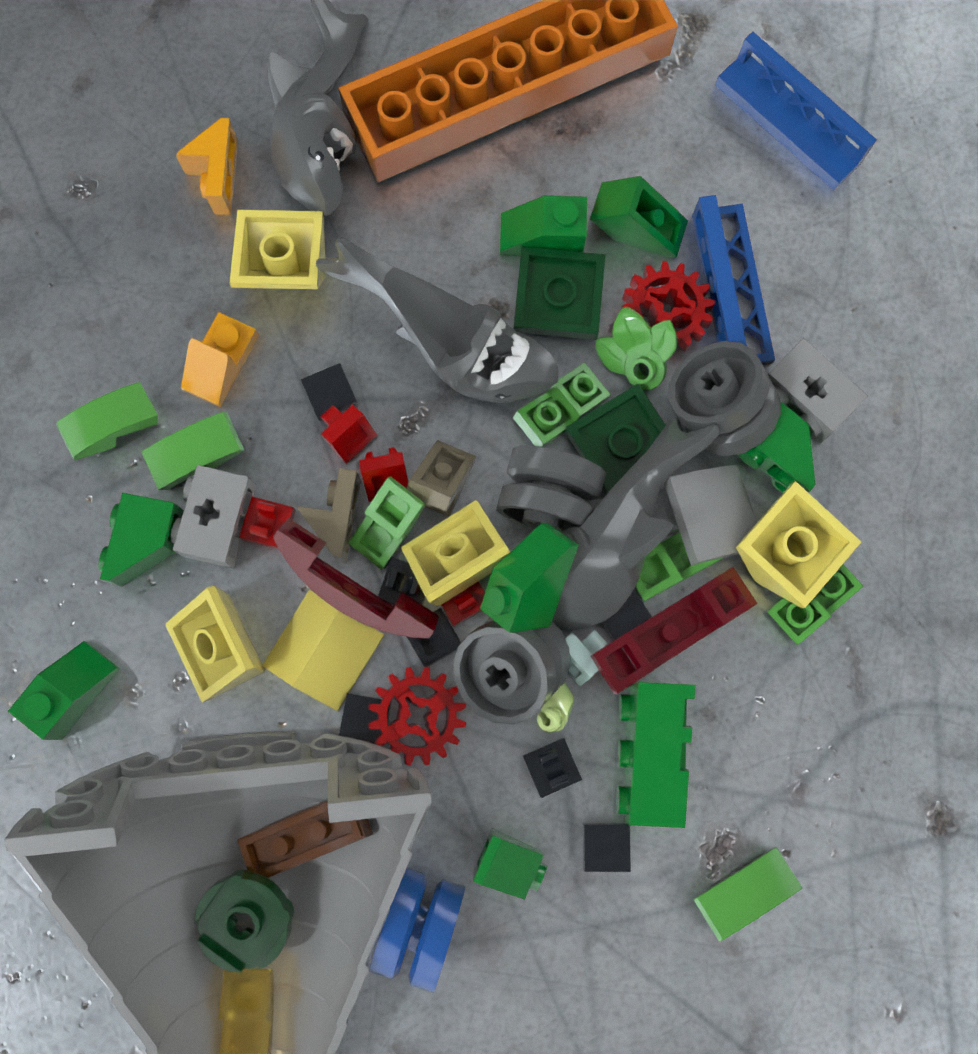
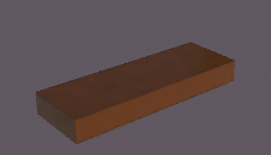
[237,800,374,878]

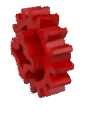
[621,261,715,352]
[368,667,466,766]

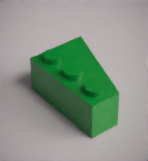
[616,682,696,828]

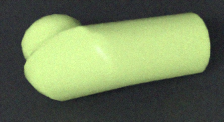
[537,682,574,733]

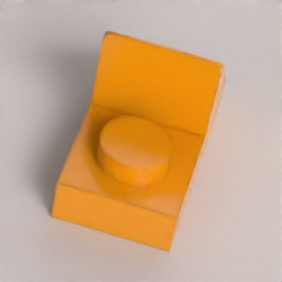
[176,118,238,215]
[181,312,259,408]

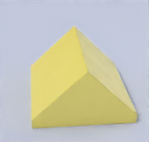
[229,210,326,289]
[736,481,862,608]
[401,500,510,607]
[165,586,265,703]
[262,590,385,712]

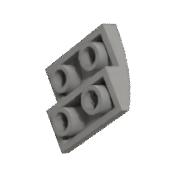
[664,465,757,566]

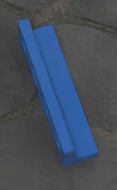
[715,31,877,191]
[692,195,775,365]

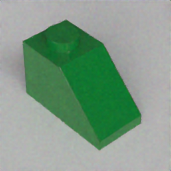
[590,176,688,258]
[500,195,587,256]
[480,523,579,633]
[7,641,120,740]
[473,828,547,900]

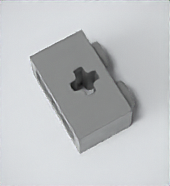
[768,337,868,443]
[171,465,257,569]

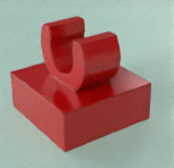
[320,404,377,464]
[359,447,409,502]
[239,496,296,550]
[441,581,485,627]

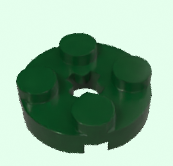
[194,869,294,972]

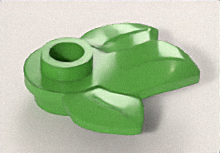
[596,307,677,390]

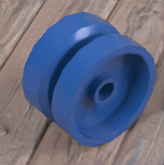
[369,868,465,993]

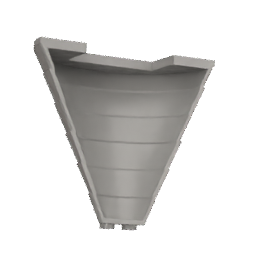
[4,732,432,1054]

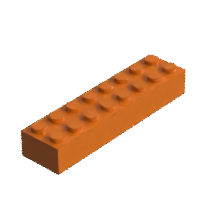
[338,0,678,183]

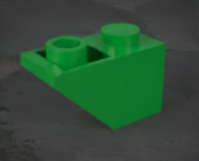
[738,402,816,494]
[98,492,184,587]

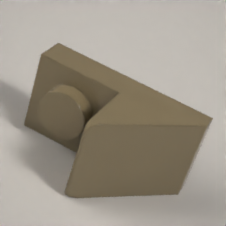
[407,440,476,516]
[297,468,361,564]

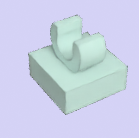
[565,630,607,687]

